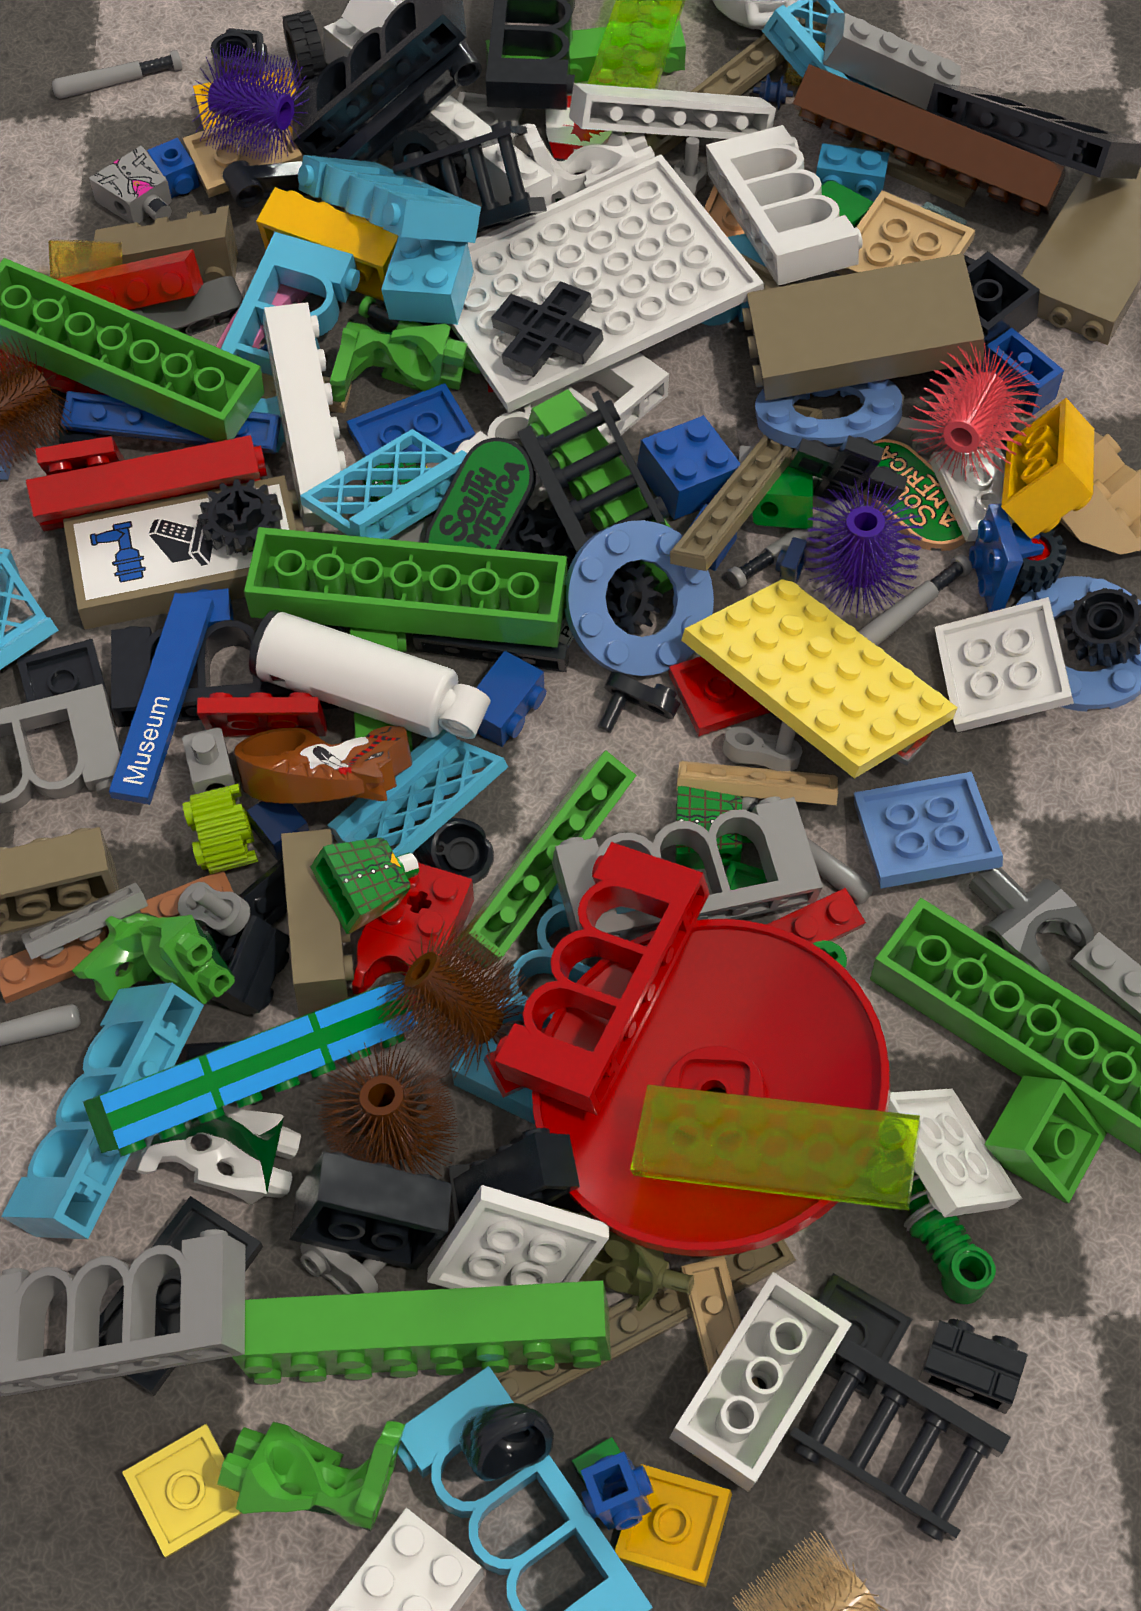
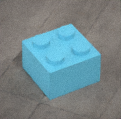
[381,236,474,325]

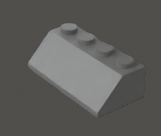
[823,13,961,110]

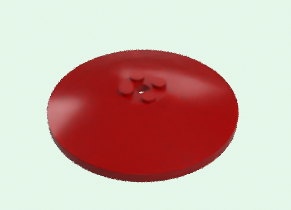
[532,919,890,1256]

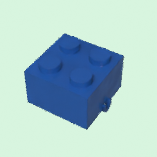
[637,415,740,520]

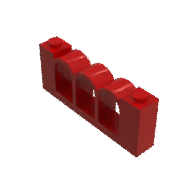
[494,842,710,1116]

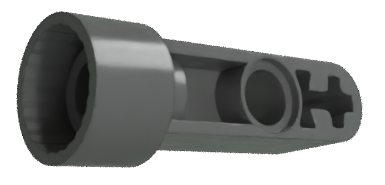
[130,276,243,336]

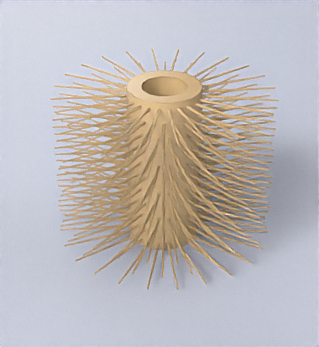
[732,1531,888,1611]

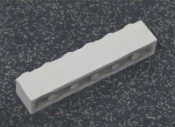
[569,83,776,139]
[263,302,353,527]

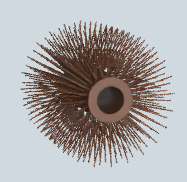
[0,335,73,472]
[376,919,533,1079]
[316,1039,460,1176]

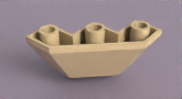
[1060,431,1141,555]

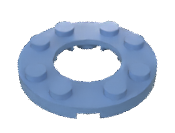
[755,379,902,448]
[564,520,714,676]
[1016,576,1141,712]

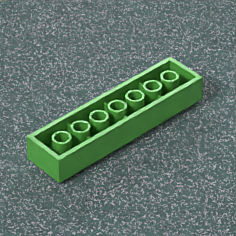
[0,258,264,442]
[244,527,567,647]
[870,898,1141,1154]
[232,1280,611,1385]

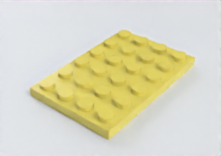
[681,579,958,779]

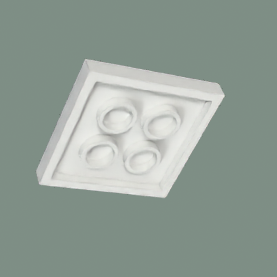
[935,597,1074,732]
[884,1089,1022,1218]
[427,1185,609,1289]

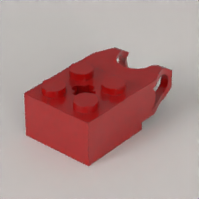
[352,863,474,1011]

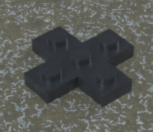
[491,281,604,377]
[789,435,908,505]

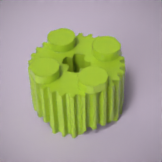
[182,784,258,874]

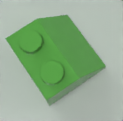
[984,1076,1107,1203]

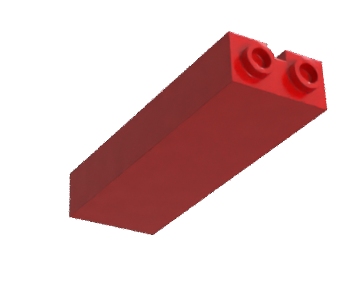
[26,435,267,532]

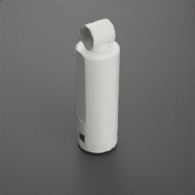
[249,610,491,739]

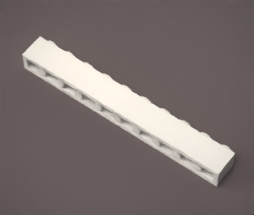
[323,18,552,206]

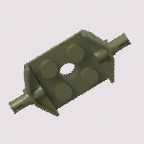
[554,1206,694,1311]

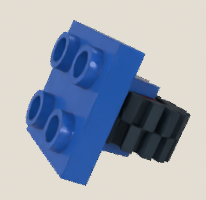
[969,503,1067,612]

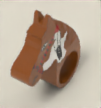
[234,726,413,804]

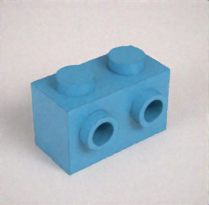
[816,143,889,202]

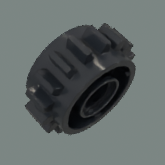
[1063,588,1141,667]

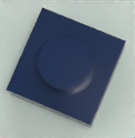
[775,537,807,584]

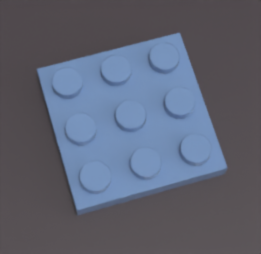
[854,772,1003,889]

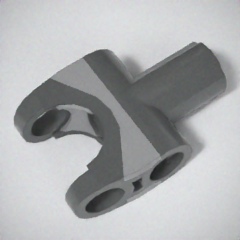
[969,867,1094,976]

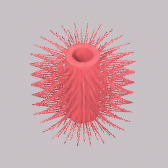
[909,343,1041,481]

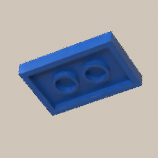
[346,383,476,458]

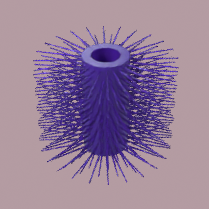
[191,43,309,164]
[805,478,924,618]

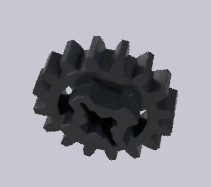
[198,479,283,556]
[503,502,577,569]
[605,560,663,636]

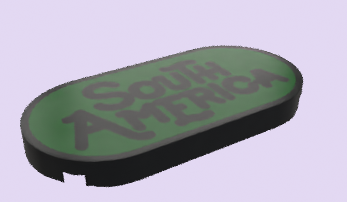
[425,437,536,550]

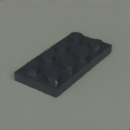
[99,1196,263,1396]

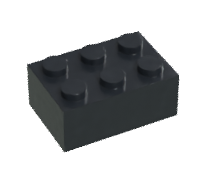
[289,1152,452,1270]

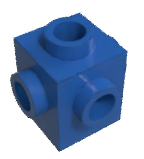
[581,1451,654,1530]

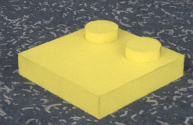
[122,1424,242,1558]

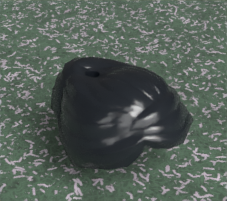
[415,818,494,884]
[459,1403,554,1481]

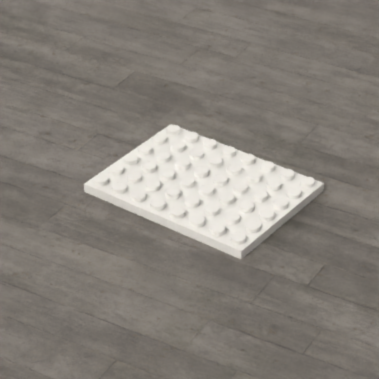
[449,154,764,413]

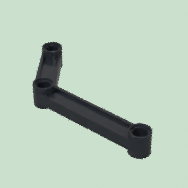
[222,40,482,208]

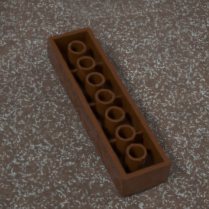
[792,64,1066,217]

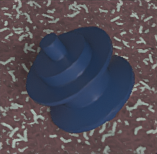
[753,74,793,110]

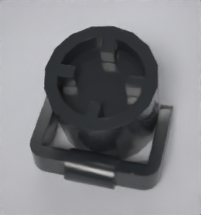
[210,28,268,79]

